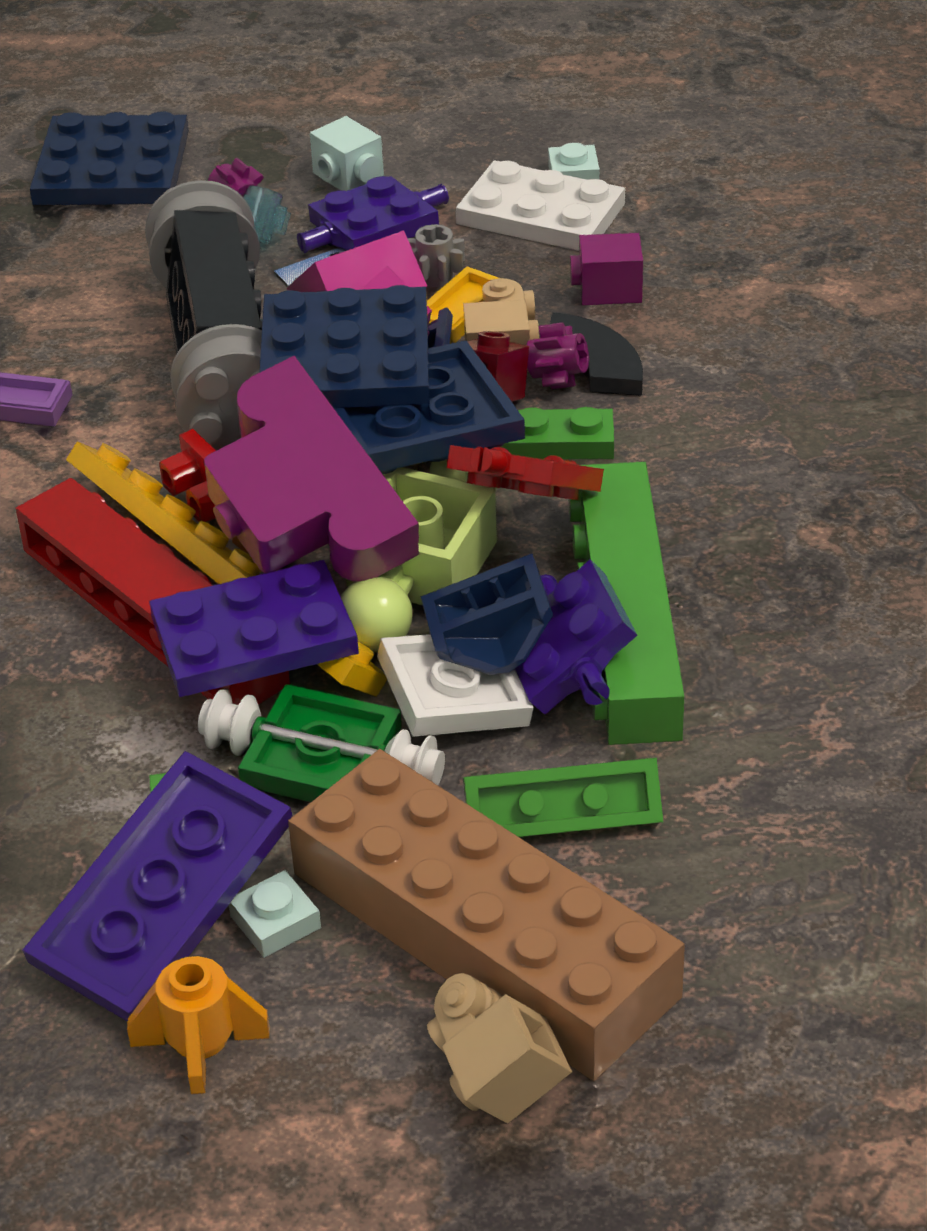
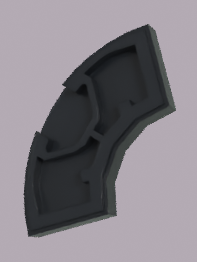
[550,312,643,396]

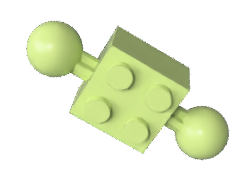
[341,459,497,653]

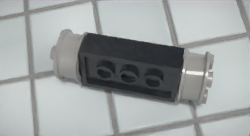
[145,180,263,450]

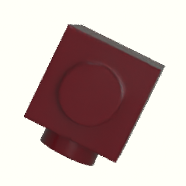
[467,331,529,402]

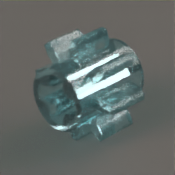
[243,186,291,244]

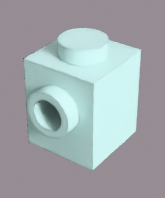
[310,116,384,191]

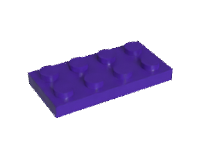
[22,751,293,1021]

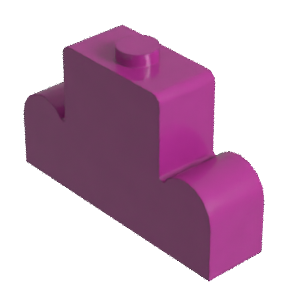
[204,356,419,581]

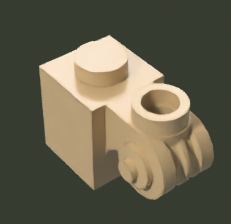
[463,278,539,372]
[427,973,572,1123]

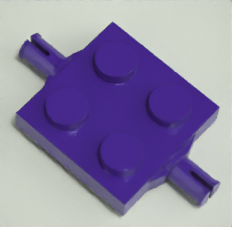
[297,176,449,253]
[515,559,638,714]

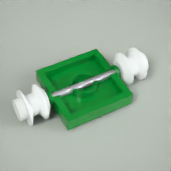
[198,684,445,802]

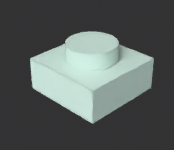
[548,143,599,180]
[229,870,321,958]

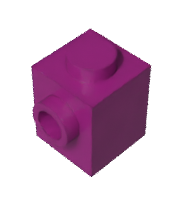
[570,233,643,305]

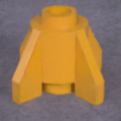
[127,956,269,1094]

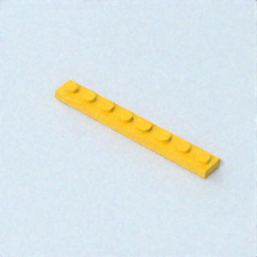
[66,441,387,697]

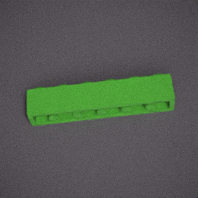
[568,462,684,745]

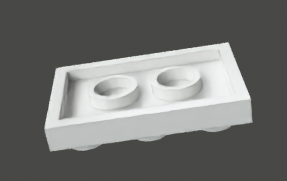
[456,160,625,251]

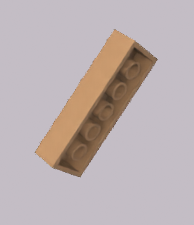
[288,749,685,1082]

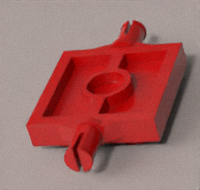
[446,445,604,500]

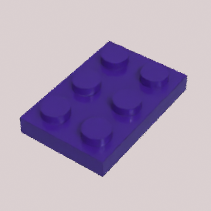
[149,560,359,697]

